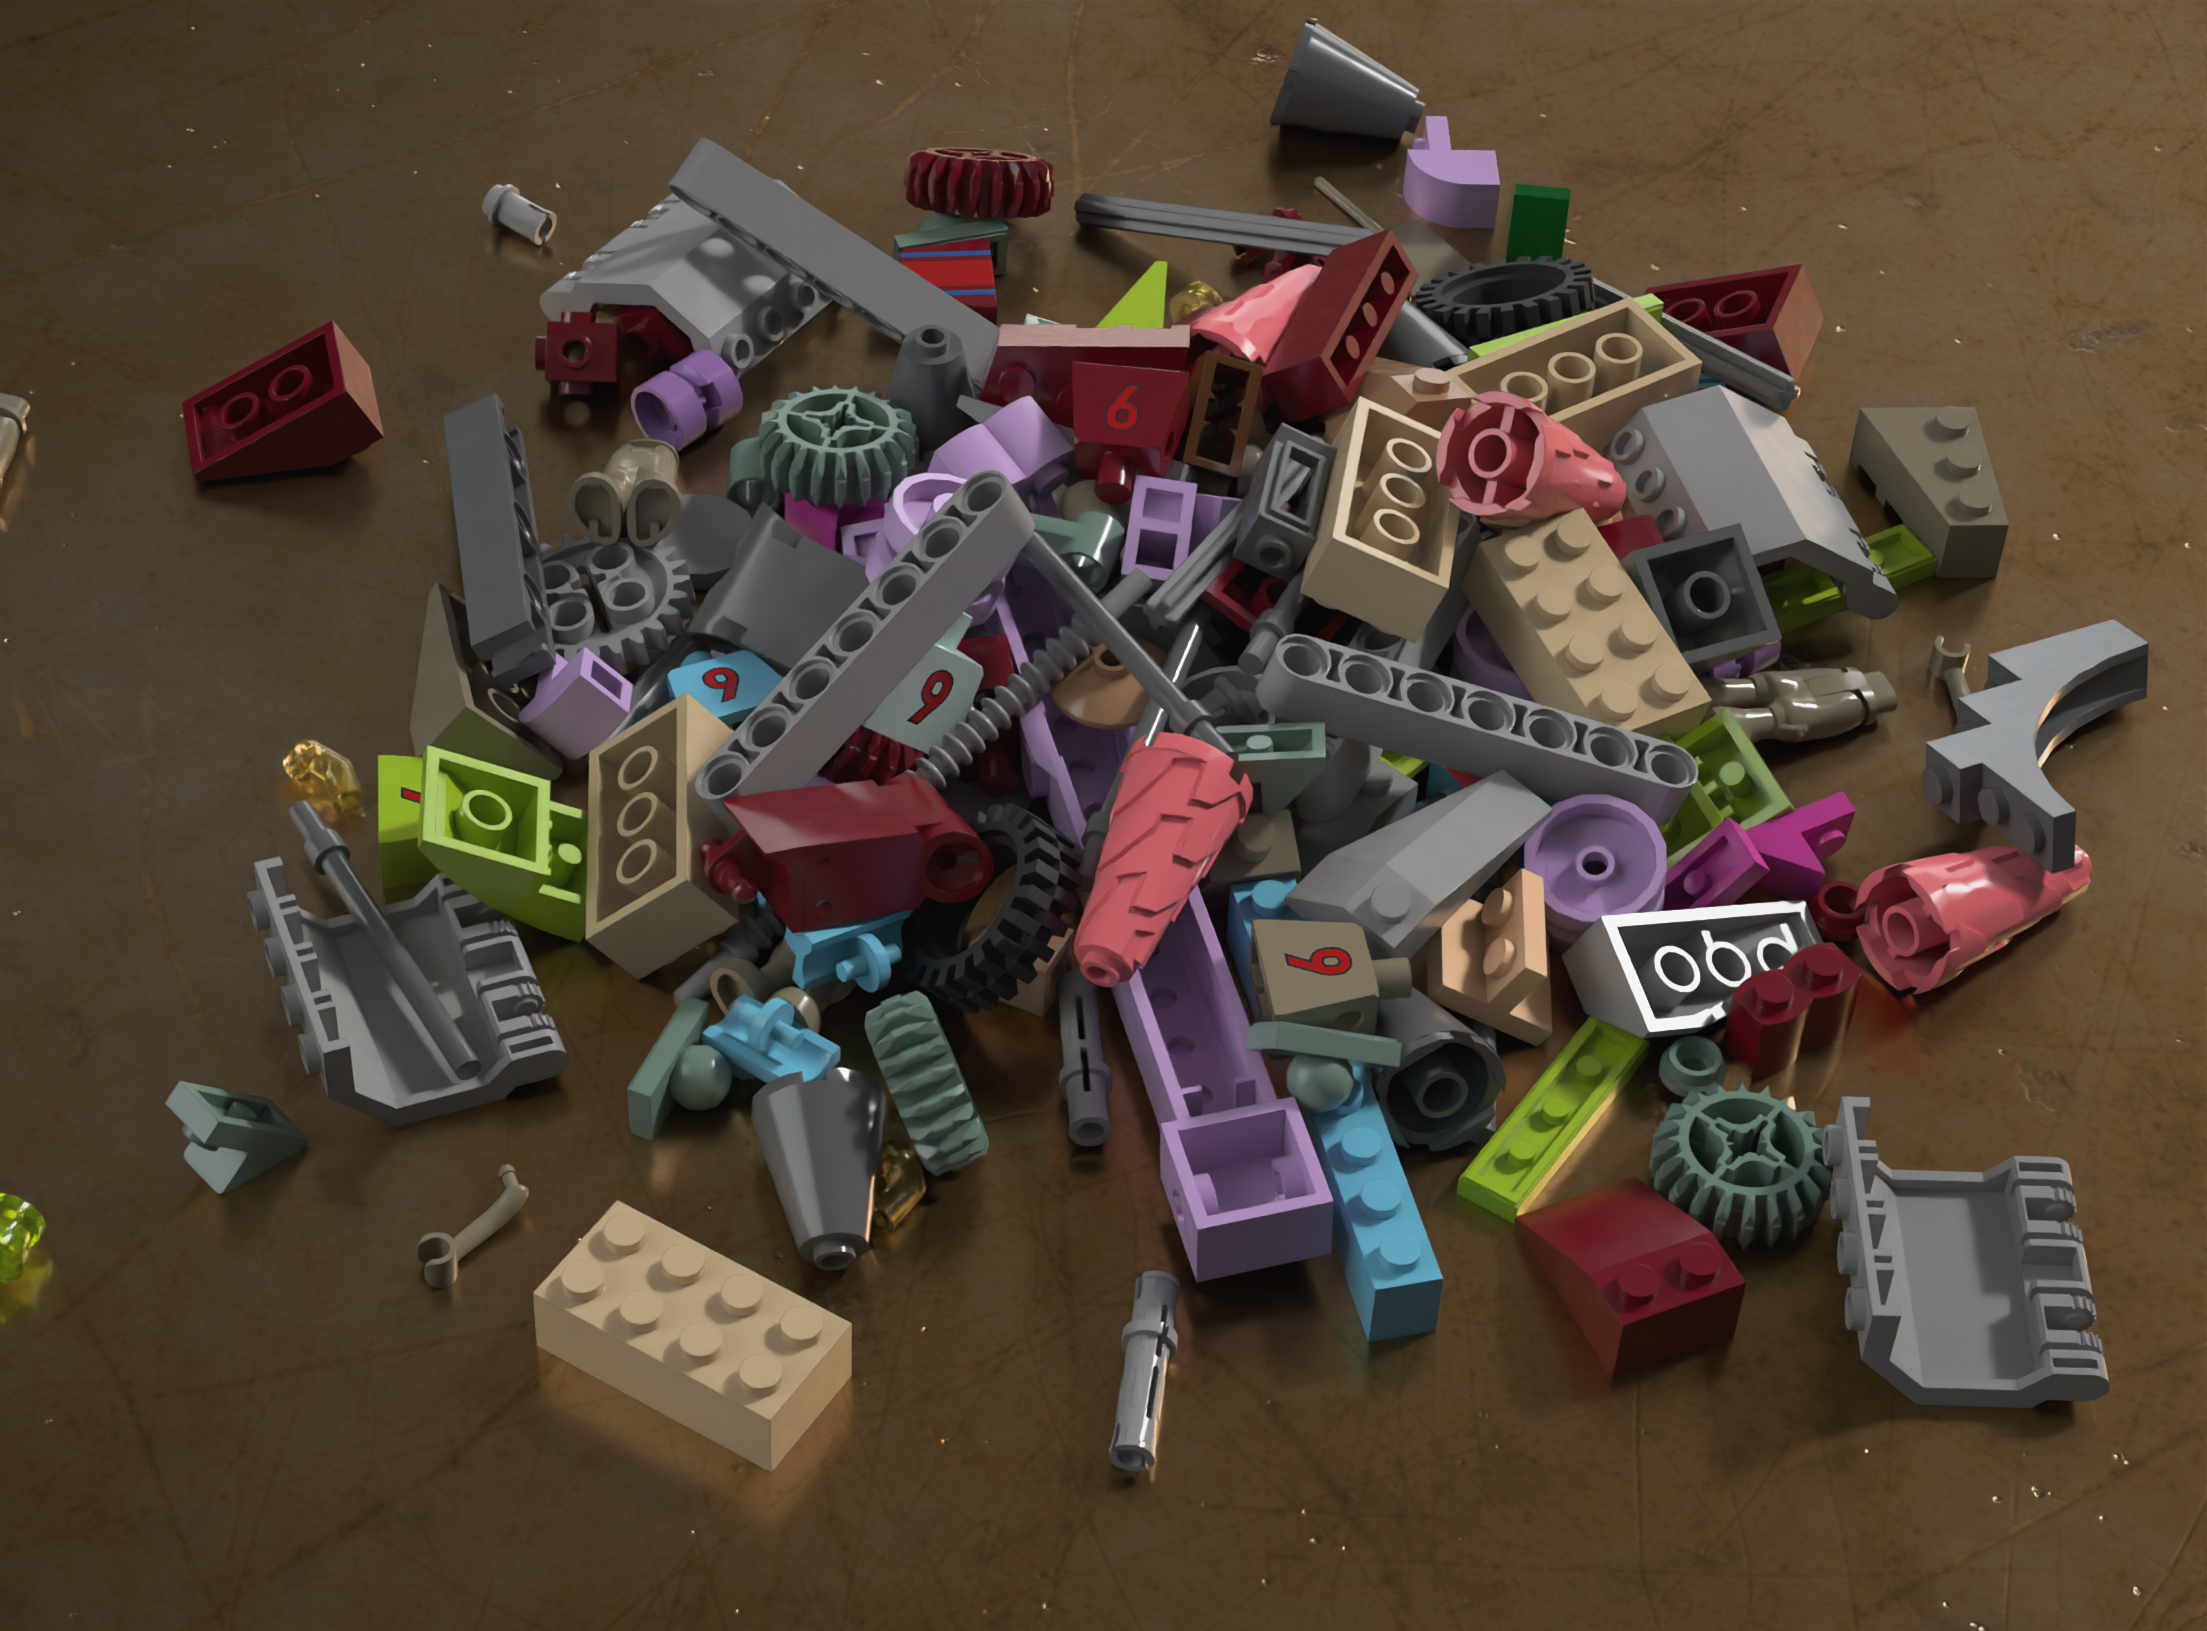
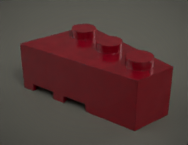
[979,324,1190,429]

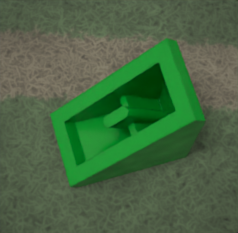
[1506,183,1571,261]

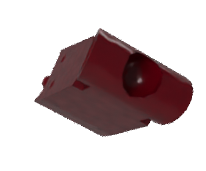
[699,773,994,934]

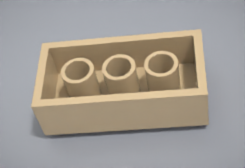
[1444,297,1702,455]
[1300,396,1461,643]
[1460,507,1712,742]
[585,692,739,980]
[533,1200,852,1472]

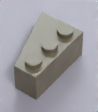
[1849,406,2009,578]

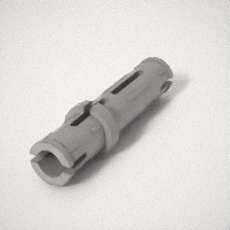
[1056,970,1113,1146]
[1108,1271,1181,1472]

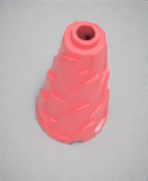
[1181,264,1322,415]
[1436,391,1626,525]
[1073,732,1253,987]
[1855,844,2092,994]

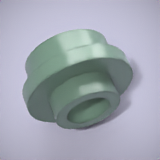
[1659,1036,1727,1097]

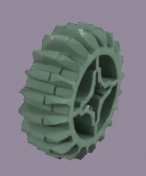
[756,385,919,509]
[864,991,989,1176]
[1649,1080,1835,1250]

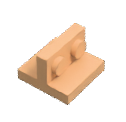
[1427,868,1553,1047]

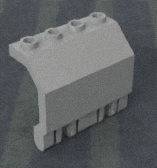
[539,180,833,380]
[1603,385,1899,620]
[247,856,569,1127]
[1823,1096,2110,1408]

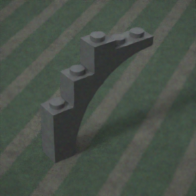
[1922,619,2149,874]

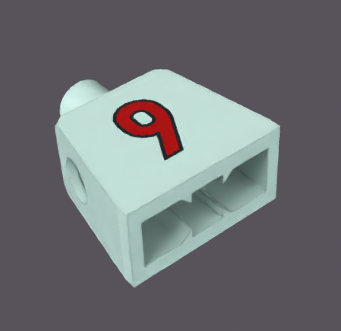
[861,612,983,755]

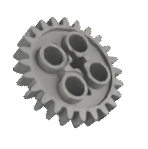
[540,533,695,675]

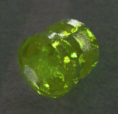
[0,1193,46,1282]

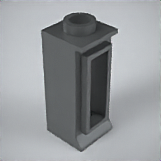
[1233,423,1337,583]

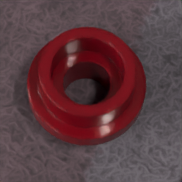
[1808,881,1868,941]

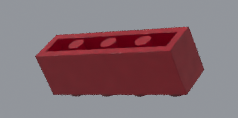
[1262,228,1419,424]

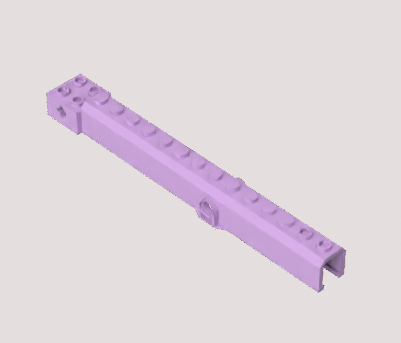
[984,492,1334,1282]

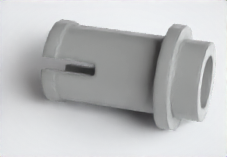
[482,184,557,245]

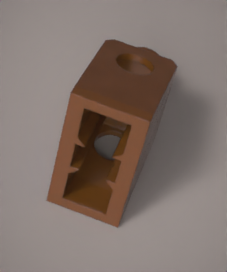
[1172,350,1264,479]

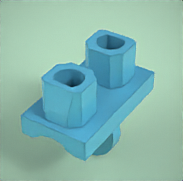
[784,909,912,992]
[702,993,840,1083]

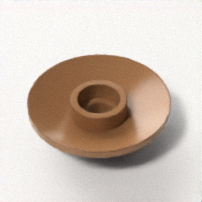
[1049,636,1167,730]

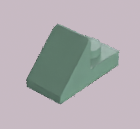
[1216,721,1326,820]
[165,1081,309,1194]

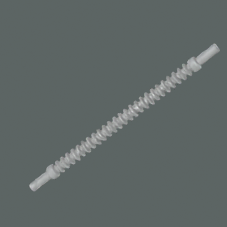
[673,568,1153,1001]

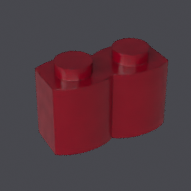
[1721,942,1863,1078]

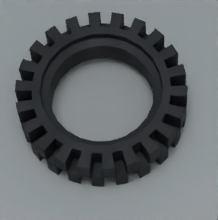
[1415,256,1596,349]
[899,803,1082,1013]

